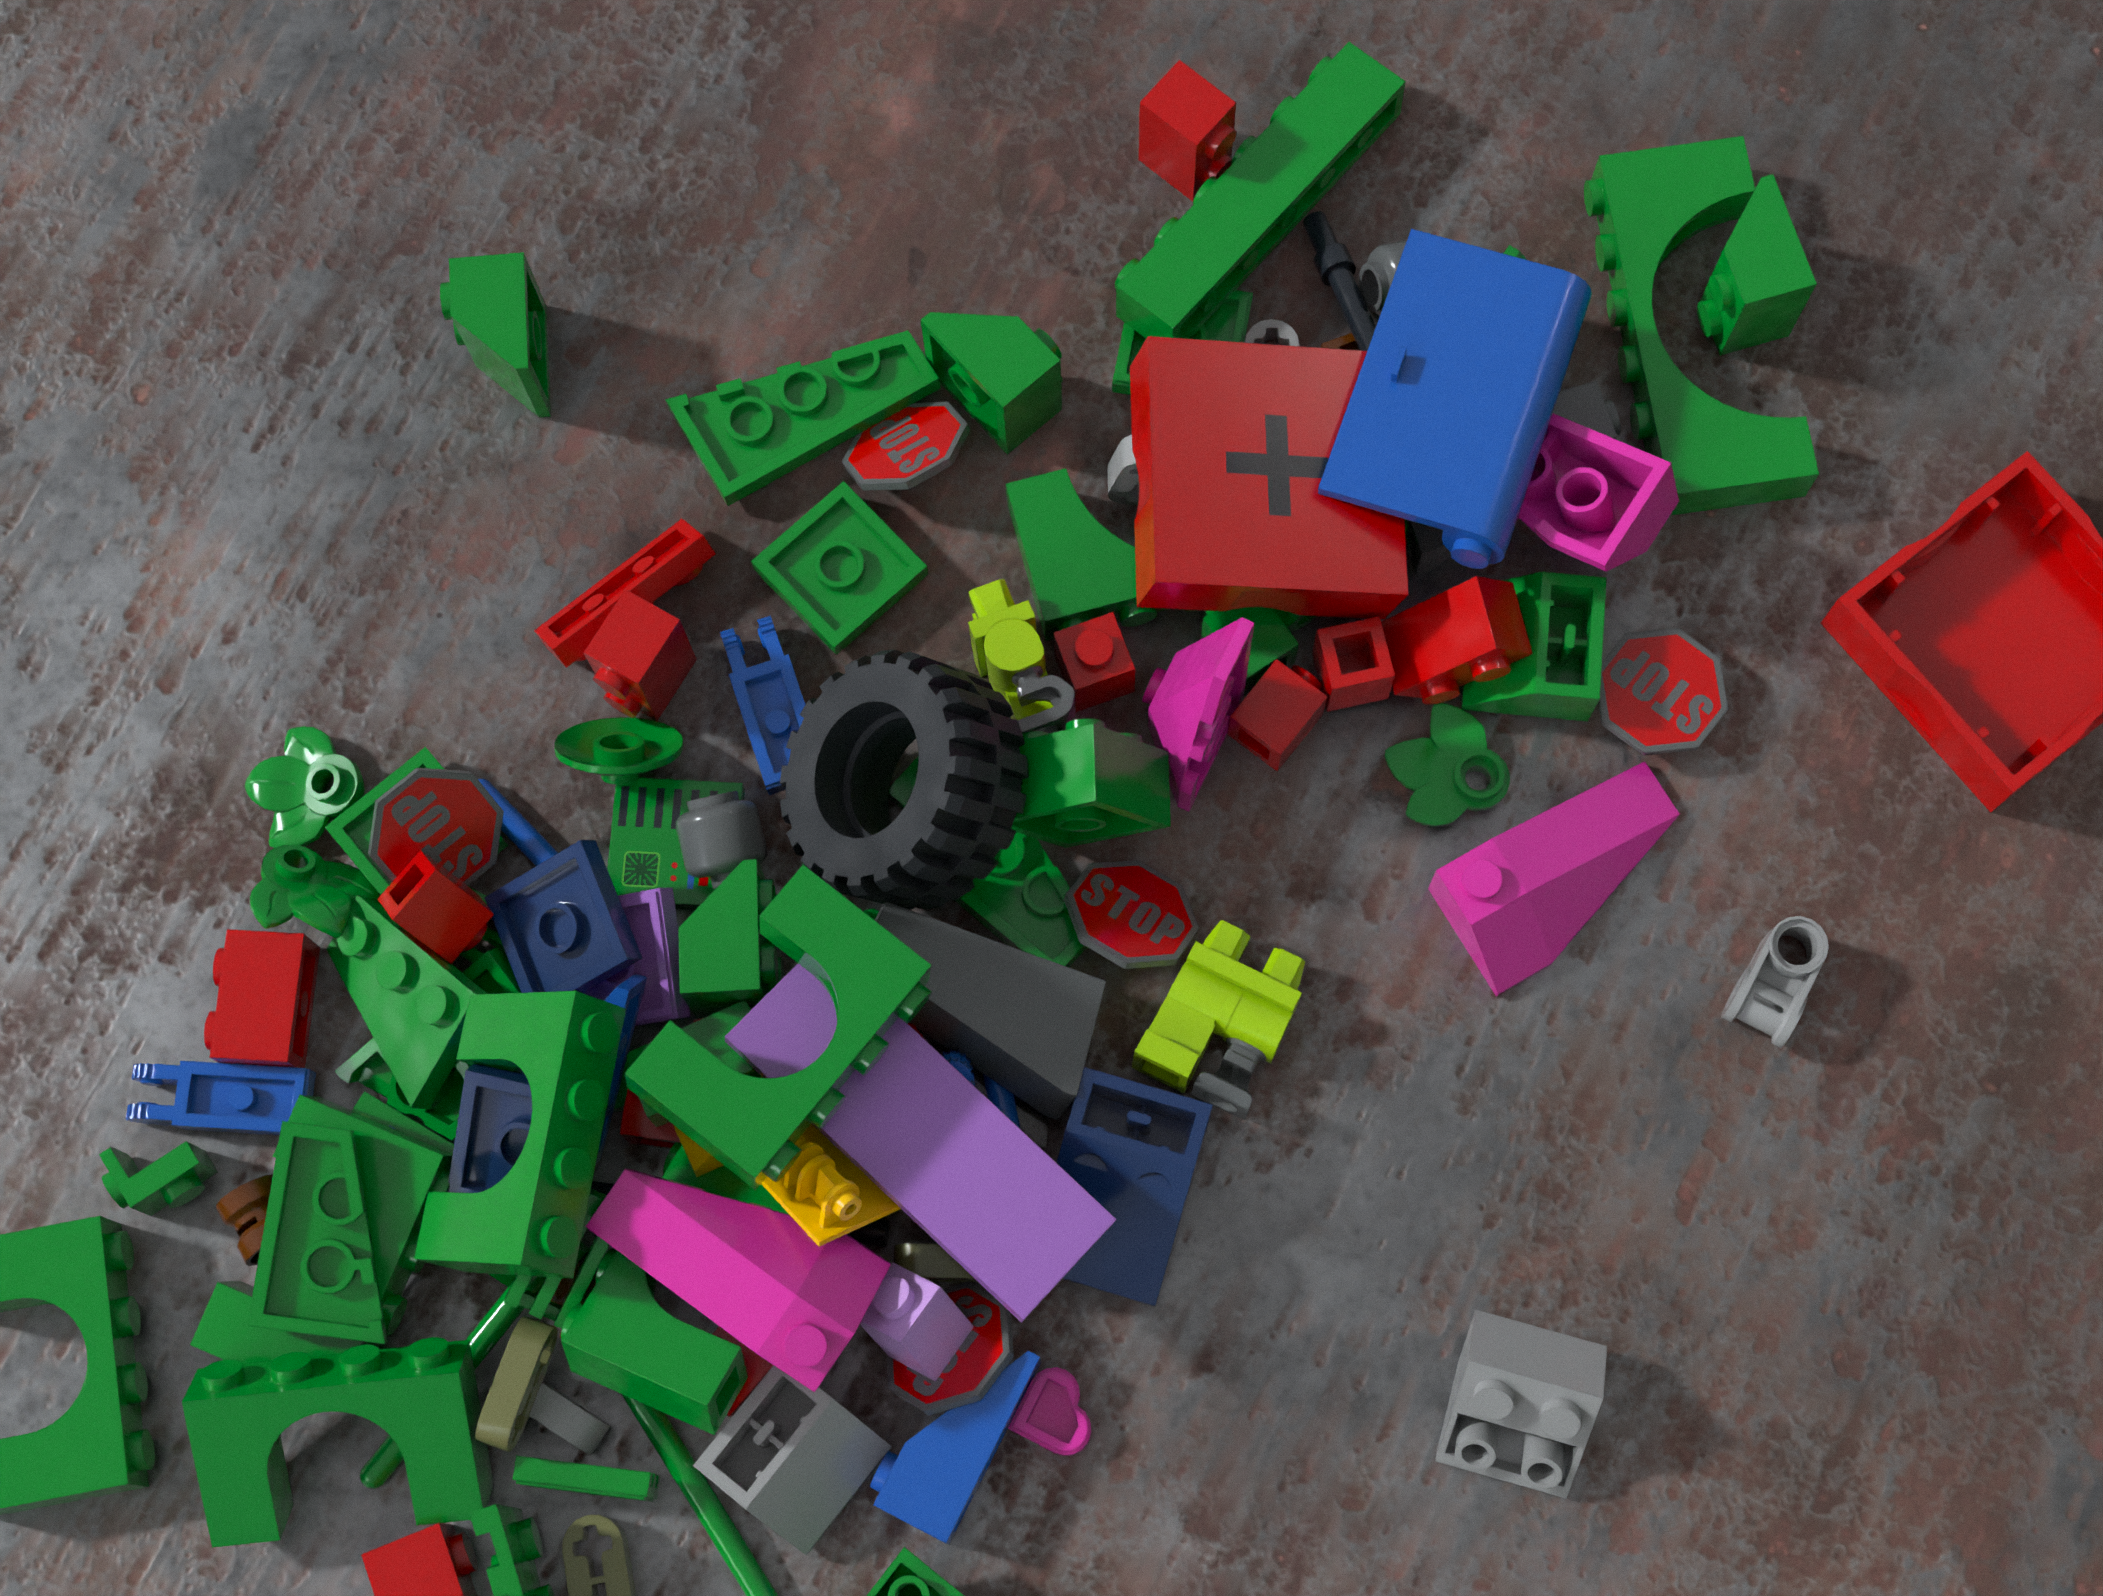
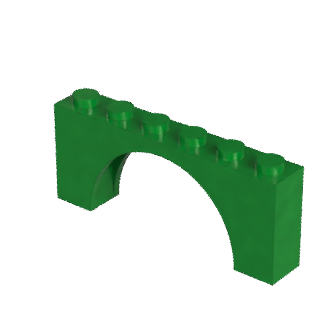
[1584,136,1819,516]
[1006,468,1410,641]

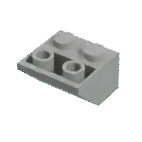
[1435,1309,1607,1499]
[693,1365,892,1555]

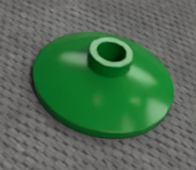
[554,717,683,784]

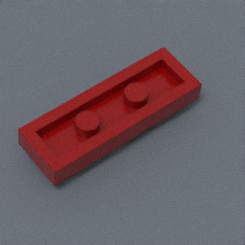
[534,519,716,668]

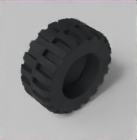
[780,650,1029,910]

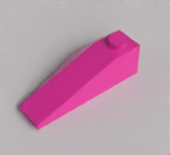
[1518,413,1679,572]
[1142,617,1255,812]
[1428,761,1680,997]
[585,1168,891,1392]

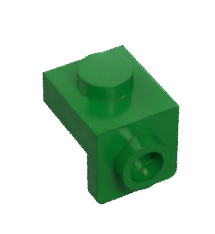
[99,1141,218,1216]

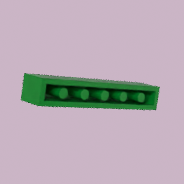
[1115,42,1406,339]

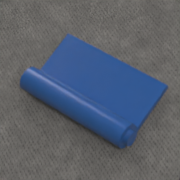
[1318,229,1592,569]

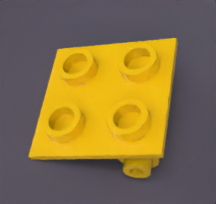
[762,1125,901,1247]

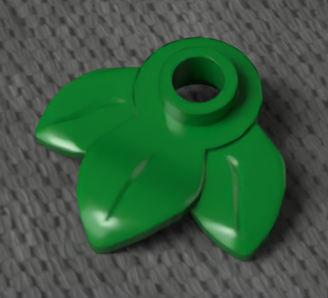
[1384,703,1510,826]
[244,726,365,848]
[249,845,379,938]

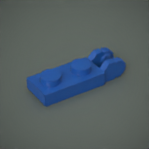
[720,616,805,795]
[126,1061,316,1135]

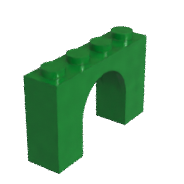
[624,865,932,1190]
[414,991,626,1278]
[190,1094,453,1364]
[561,1142,788,1435]
[0,1216,155,1515]
[182,1337,494,1548]

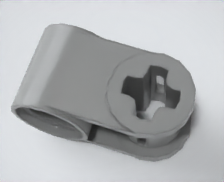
[1721,916,1829,1048]

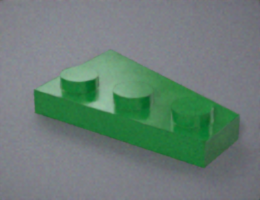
[326,895,487,1110]
[247,1121,388,1344]

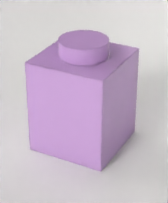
[860,1263,974,1381]

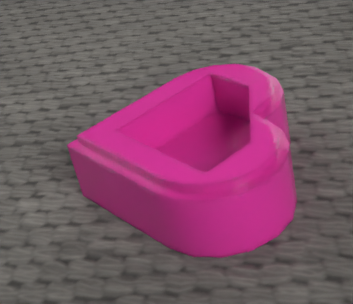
[1008,1367,1091,1456]

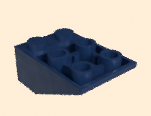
[1057,1067,1213,1307]

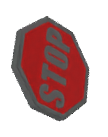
[842,402,970,491]
[1598,628,1729,756]
[368,768,504,886]
[1064,860,1199,969]
[886,1281,1014,1416]

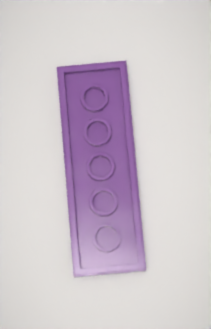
[725,964,1117,1323]

